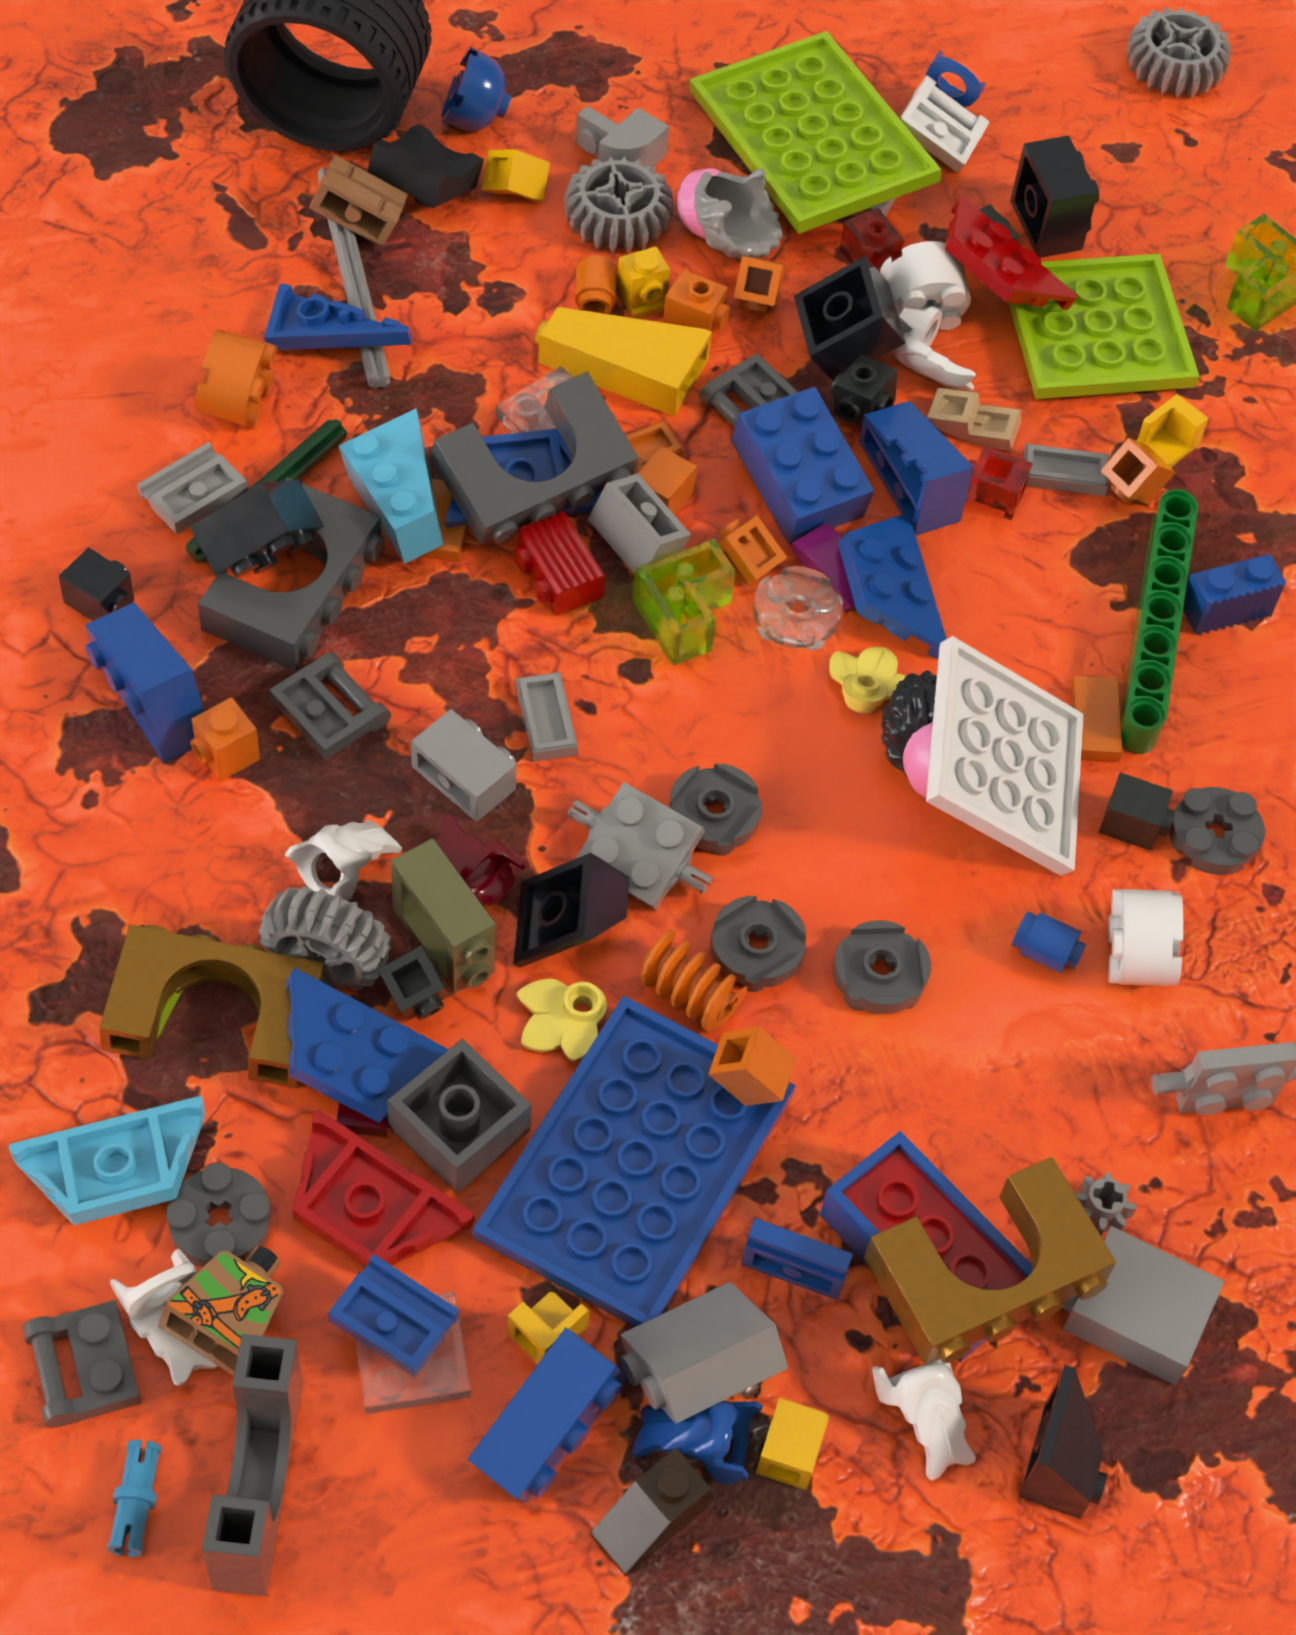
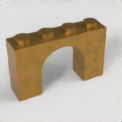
[99,924,323,1088]
[864,1156,1116,1366]

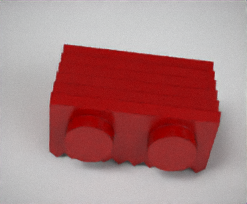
[513,511,606,616]

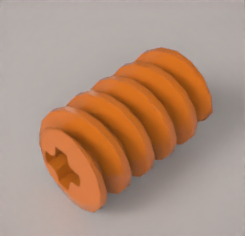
[641,929,748,1033]

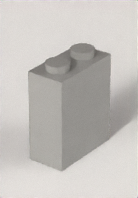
[1062,1226,1225,1386]
[620,1282,788,1424]

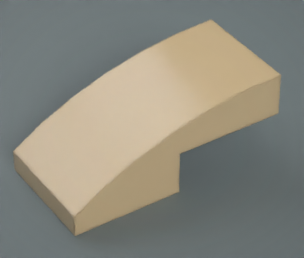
[927,388,1022,452]

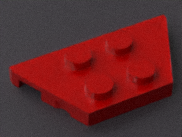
[945,195,1079,310]
[292,1109,475,1267]

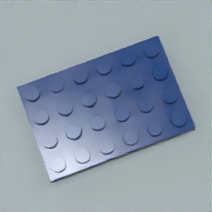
[472,995,796,1327]

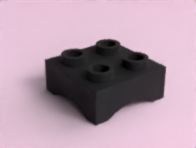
[367,124,484,208]

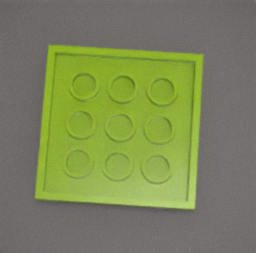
[1008,254,1200,399]

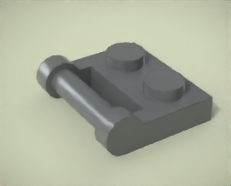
[699,353,798,427]
[269,652,392,760]
[22,1300,141,1428]

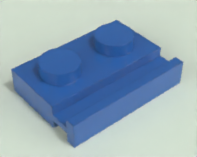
[742,1218,853,1300]
[328,1254,459,1378]

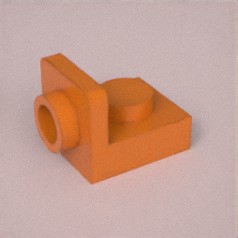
[710,515,788,585]

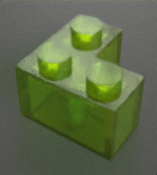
[1225,213,1296,331]
[632,539,735,666]

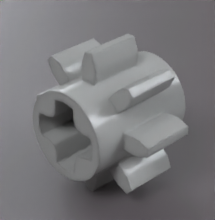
[1075,1172,1137,1236]

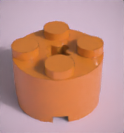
[195,329,277,428]

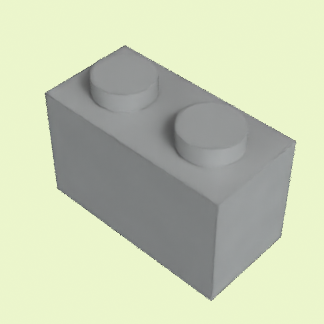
[588,473,691,581]
[411,709,517,822]

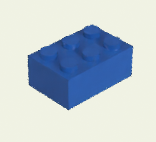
[731,386,874,545]

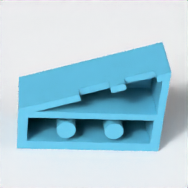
[339,409,444,564]

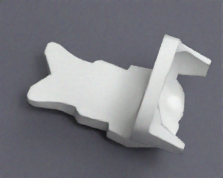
[893,306,976,392]
[285,819,402,901]
[110,1249,218,1386]
[872,1359,976,1480]

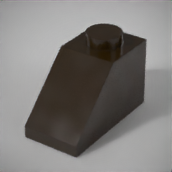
[590,1448,711,1576]

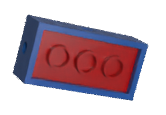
[820,1131,1032,1363]

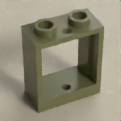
[391,838,496,994]

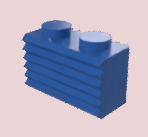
[1183,554,1286,636]

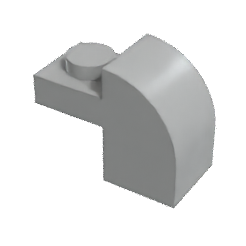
[576,106,669,167]

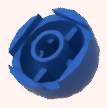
[441,47,511,132]

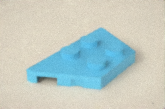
[9,1095,206,1225]

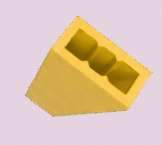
[535,307,712,417]

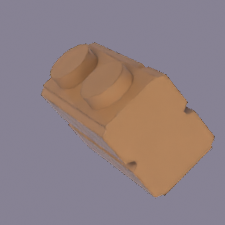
[309,155,408,247]

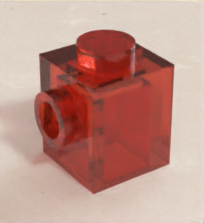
[840,208,904,272]

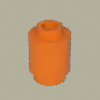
[575,255,617,314]

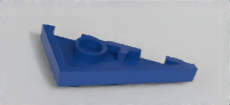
[264,284,413,350]

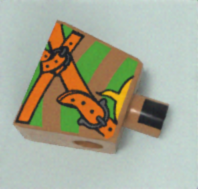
[158,1246,284,1376]

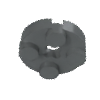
[669,763,762,856]
[1169,787,1265,875]
[710,896,806,992]
[833,920,931,1014]
[166,1163,271,1267]

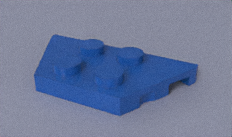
[444,429,601,527]
[838,514,947,659]
[286,967,449,1123]

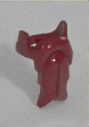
[425,814,526,906]

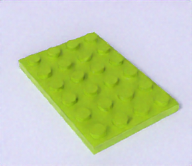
[689,31,941,234]

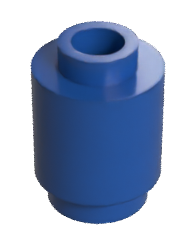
[1011,911,1087,974]

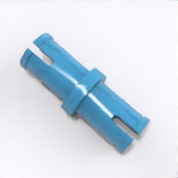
[107,1440,162,1557]

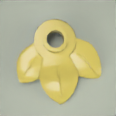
[829,647,906,713]
[516,978,607,1062]

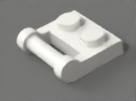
[899,75,990,173]

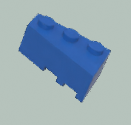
[859,401,974,535]
[85,602,204,763]
[467,1327,629,1503]

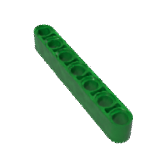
[1120,489,1198,754]

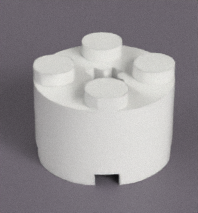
[880,241,971,332]
[1108,889,1183,986]

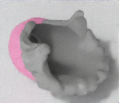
[676,168,783,260]

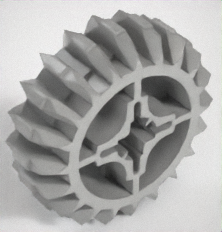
[1127,6,1231,98]
[564,155,673,253]
[259,886,391,991]

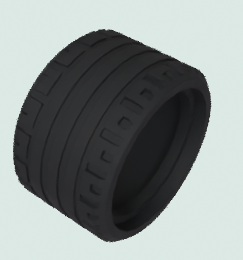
[224,0,432,151]

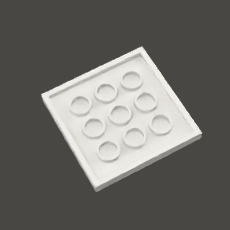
[926,636,1083,876]

